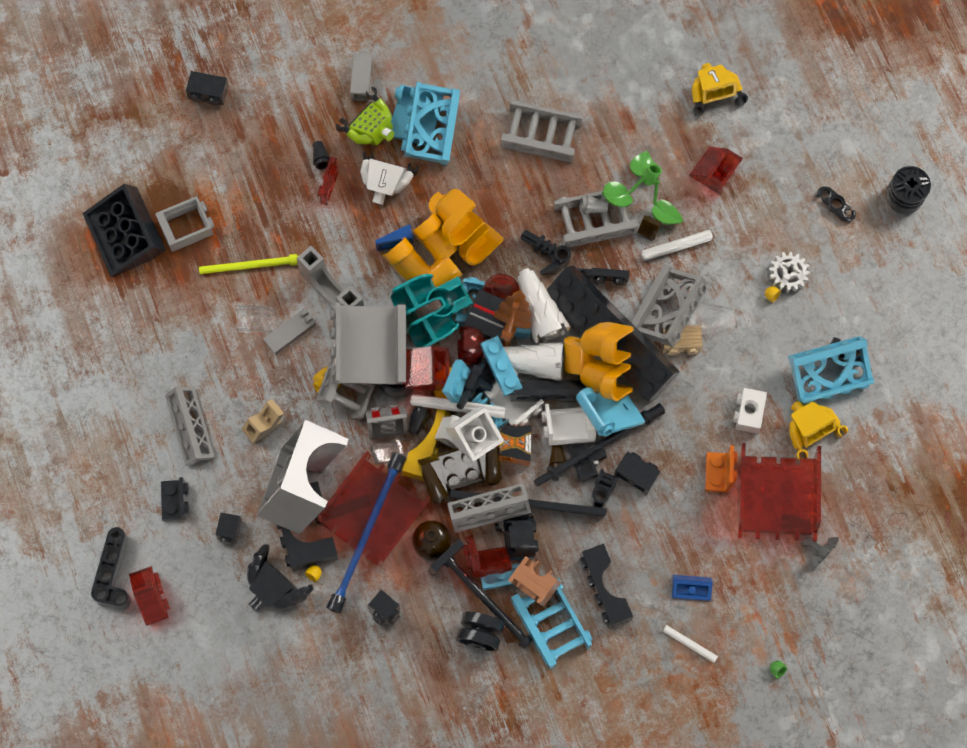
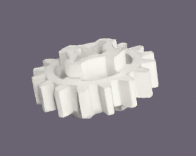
[768,252,810,293]

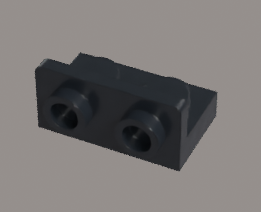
[161,477,190,521]

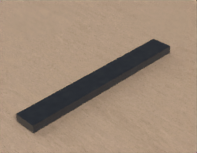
[450,490,607,517]

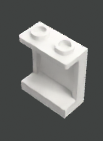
[484,370,544,427]
[541,404,596,446]

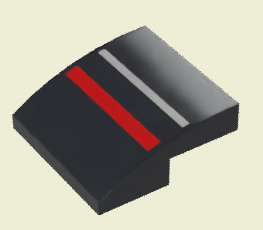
[464,289,506,339]

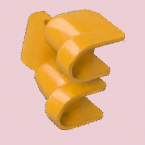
[429,189,503,265]
[381,212,463,288]
[564,322,634,401]

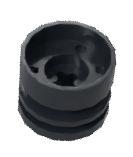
[885,166,931,214]

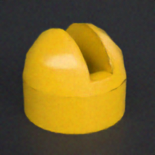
[764,286,781,303]
[304,565,322,583]

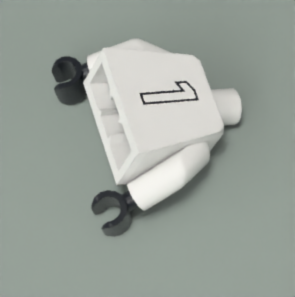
[360,152,419,205]

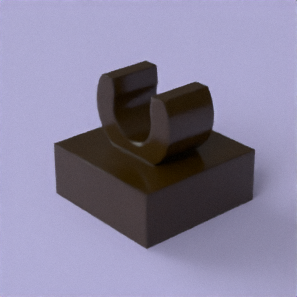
[637,215,662,240]

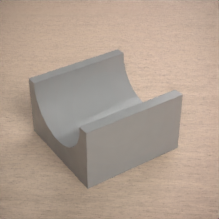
[256,420,349,534]

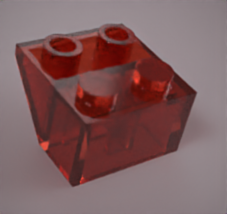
[689,146,743,195]
[404,346,449,391]

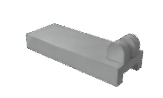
[263,309,316,355]

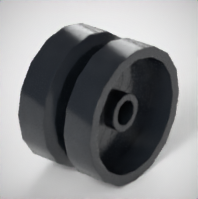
[456,611,505,652]

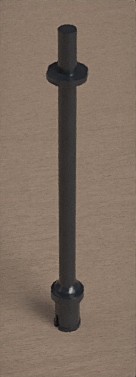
[534,403,666,487]

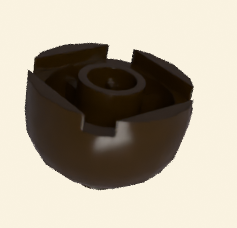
[412,520,451,560]

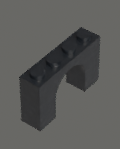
[276,481,338,572]

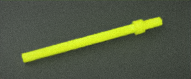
[199,254,299,274]

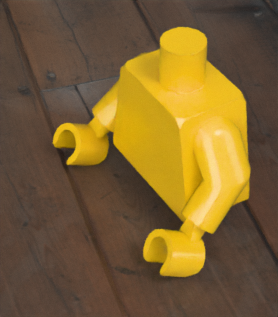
[789,401,848,461]

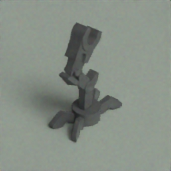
[781,514,839,572]

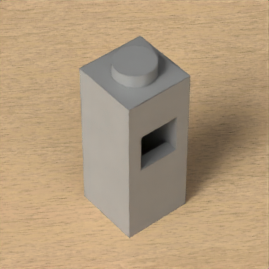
[350,51,373,102]

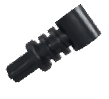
[520,230,571,276]

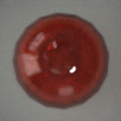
[457,326,487,364]

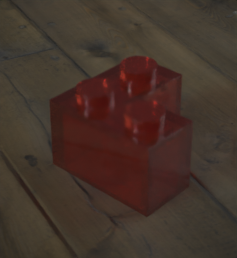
[129,566,171,626]

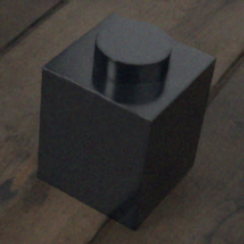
[215,512,242,545]

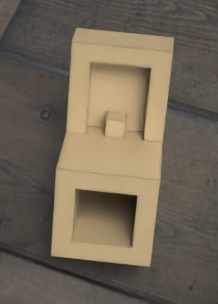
[241,399,284,444]

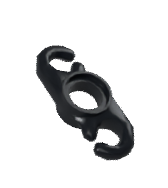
[817,186,856,222]

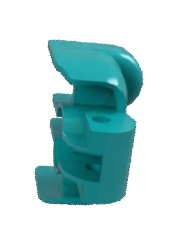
[389,274,473,352]

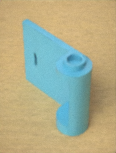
[391,84,444,146]
[576,387,645,436]

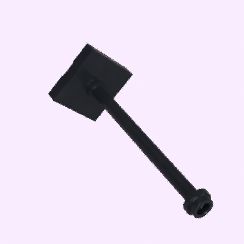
[428,539,533,648]

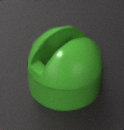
[770,660,788,678]

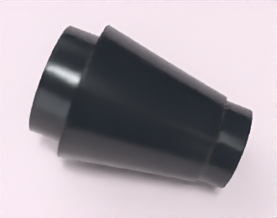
[312,141,331,170]
[408,406,430,435]

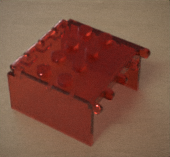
[738,443,821,542]
[317,451,431,567]

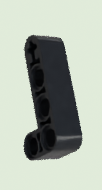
[91,527,131,610]

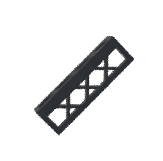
[510,380,586,402]

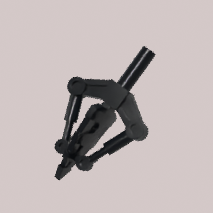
[456,357,495,410]

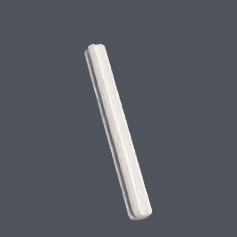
[410,394,506,418]

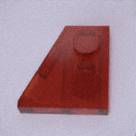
[318,156,339,205]

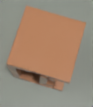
[508,556,561,607]

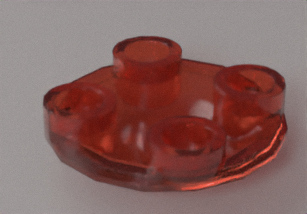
[482,273,520,300]

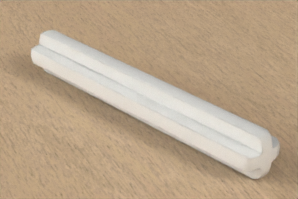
[641,230,713,261]

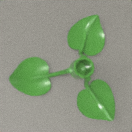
[602,151,684,225]

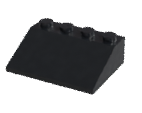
[82,183,166,277]

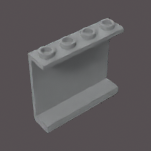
[330,303,406,385]

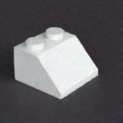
[445,407,504,462]

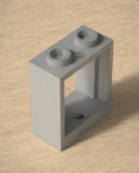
[155,196,215,252]

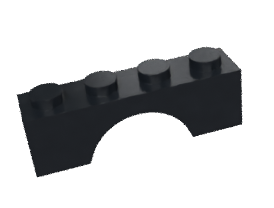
[579,543,633,628]

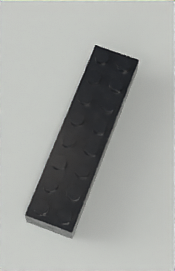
[546,266,680,401]

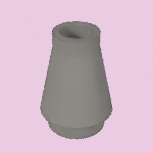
[579,195,608,214]

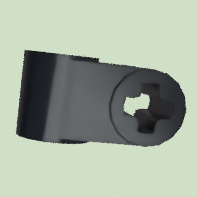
[590,469,619,508]

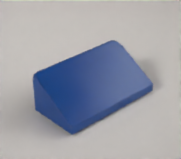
[671,575,713,601]

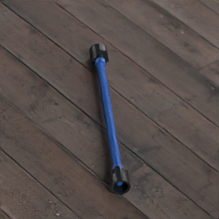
[326,452,407,614]

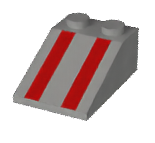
[366,405,408,439]

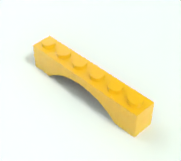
[402,364,452,482]

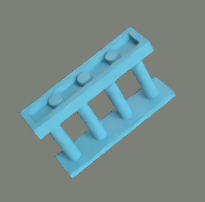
[511,575,593,670]

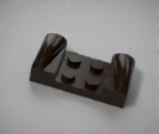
[417,447,503,503]

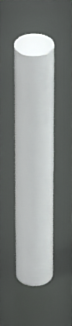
[663,625,718,663]

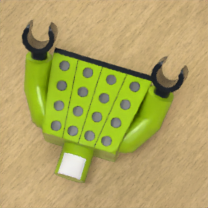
[336,87,395,145]

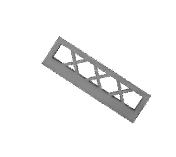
[165,387,215,466]
[447,483,531,533]

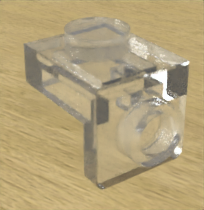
[371,438,404,465]

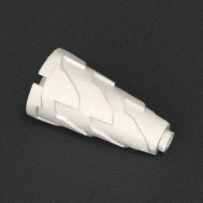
[518,268,570,344]
[504,342,564,381]

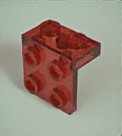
[463,535,512,578]

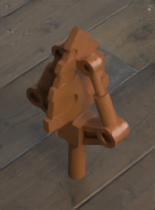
[494,290,532,347]

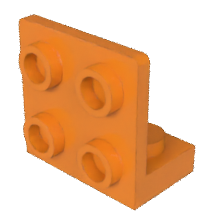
[705,445,737,493]

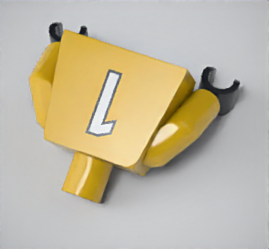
[691,63,748,117]

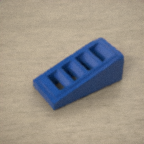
[375,224,413,251]

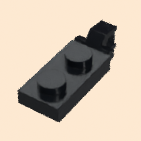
[577,268,630,285]

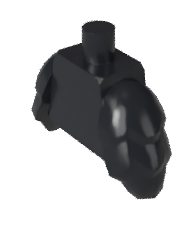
[247,544,314,611]

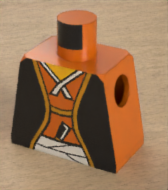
[496,425,531,466]

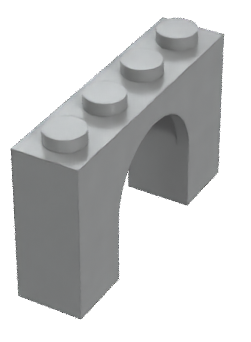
[297,246,364,307]

